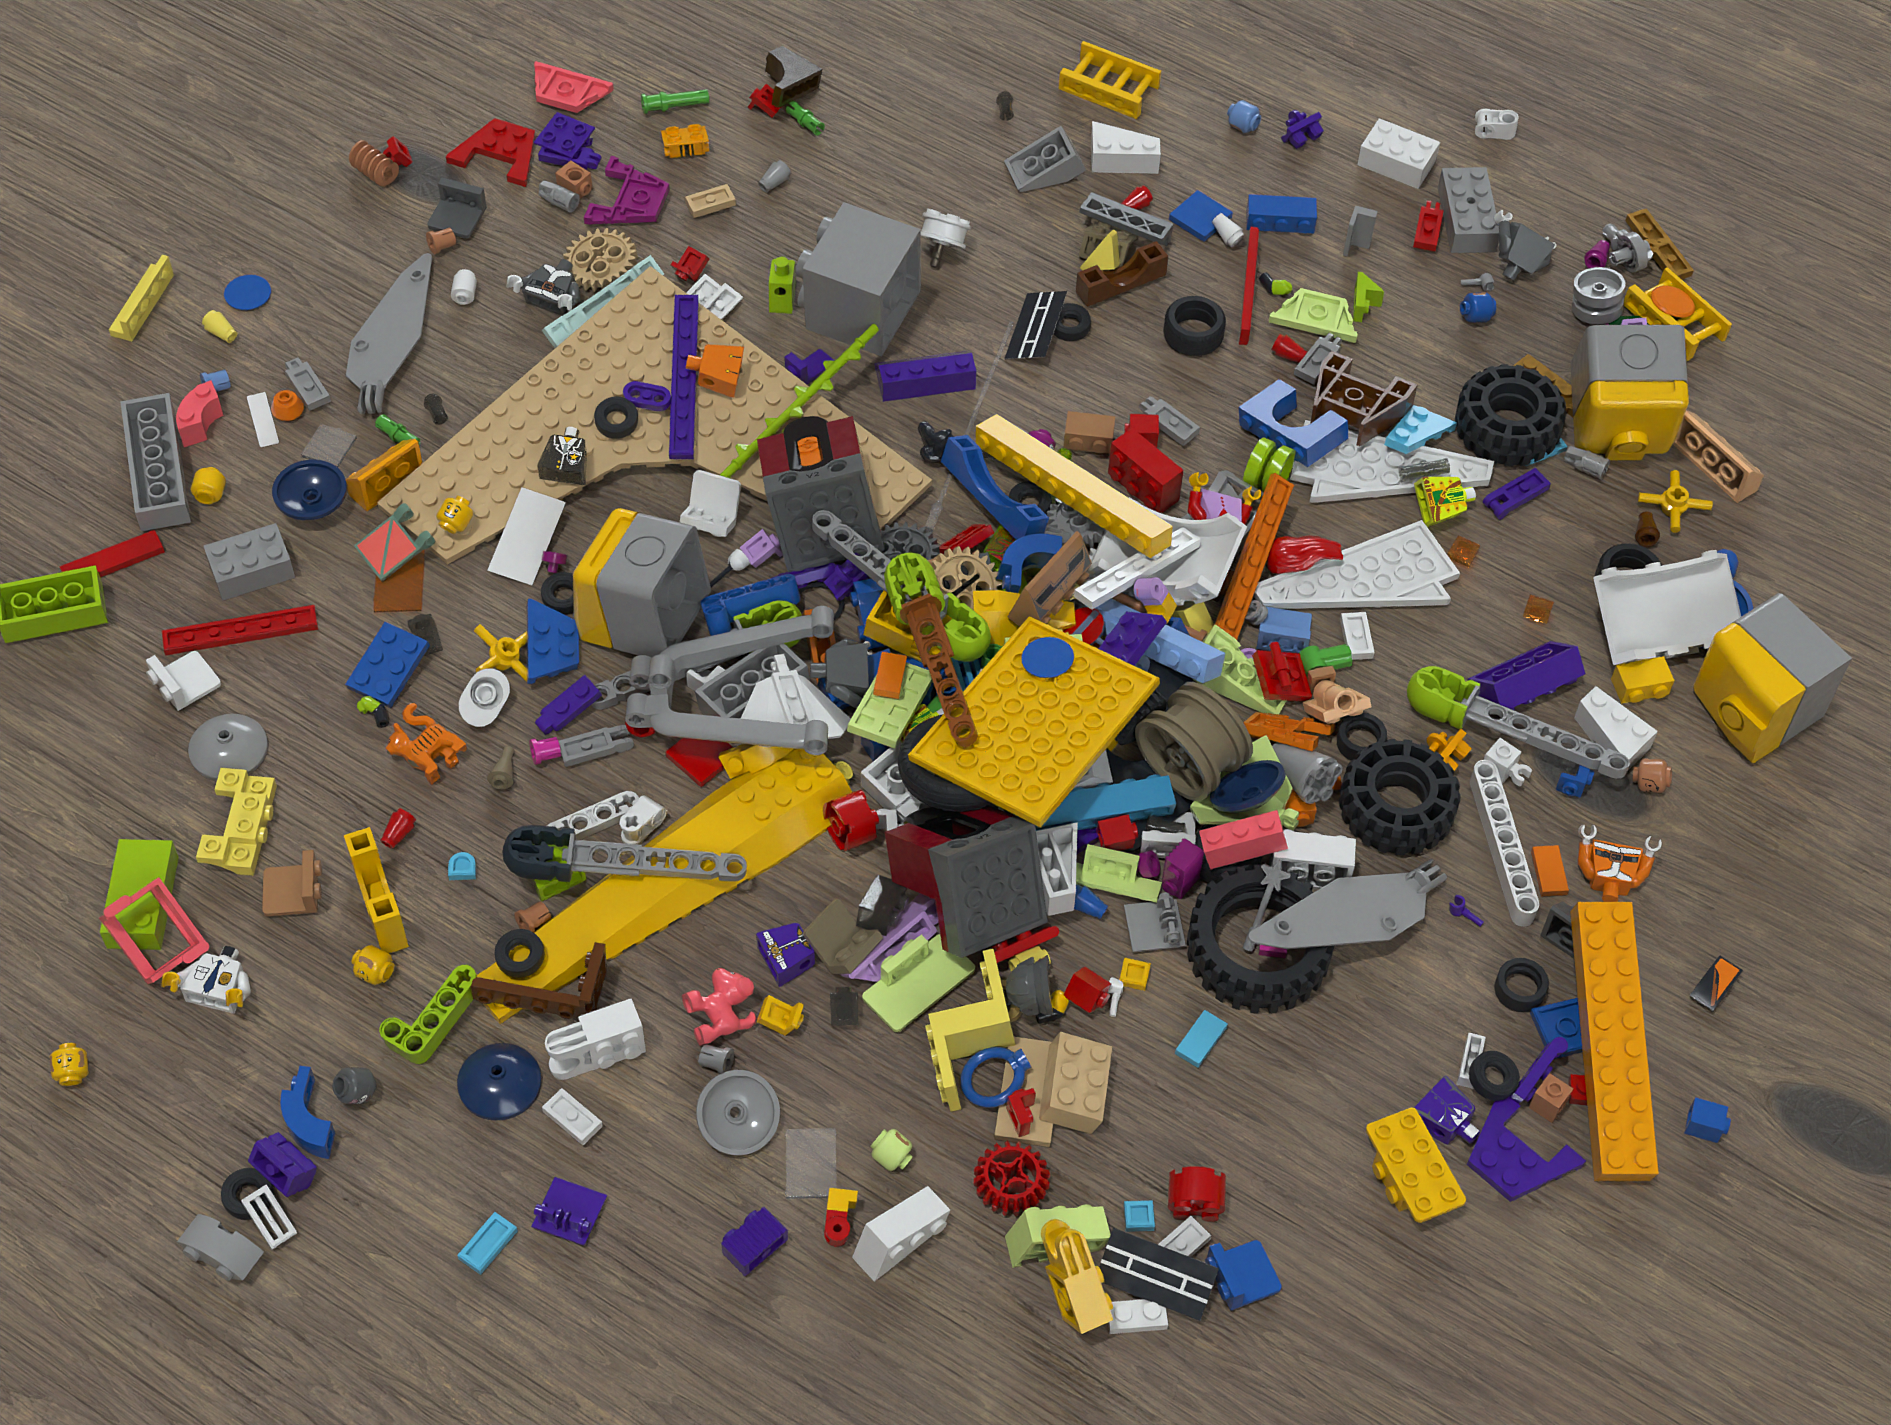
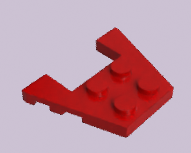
[446,118,536,187]

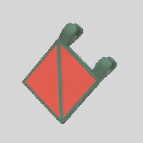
[354,503,436,582]

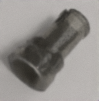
[1145,814,1185,833]

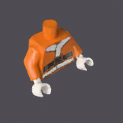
[1578,825,1662,902]

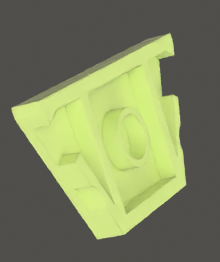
[1269,288,1358,343]

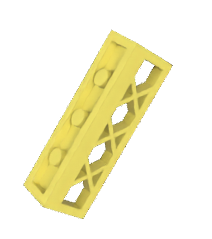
[109,255,174,342]

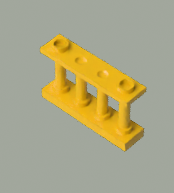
[1059,41,1161,119]
[1623,267,1732,361]

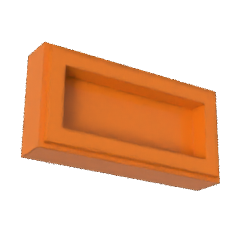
[873,652,907,699]
[1531,845,1569,897]

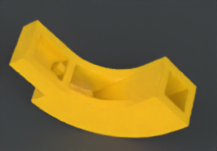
[719,744,794,779]

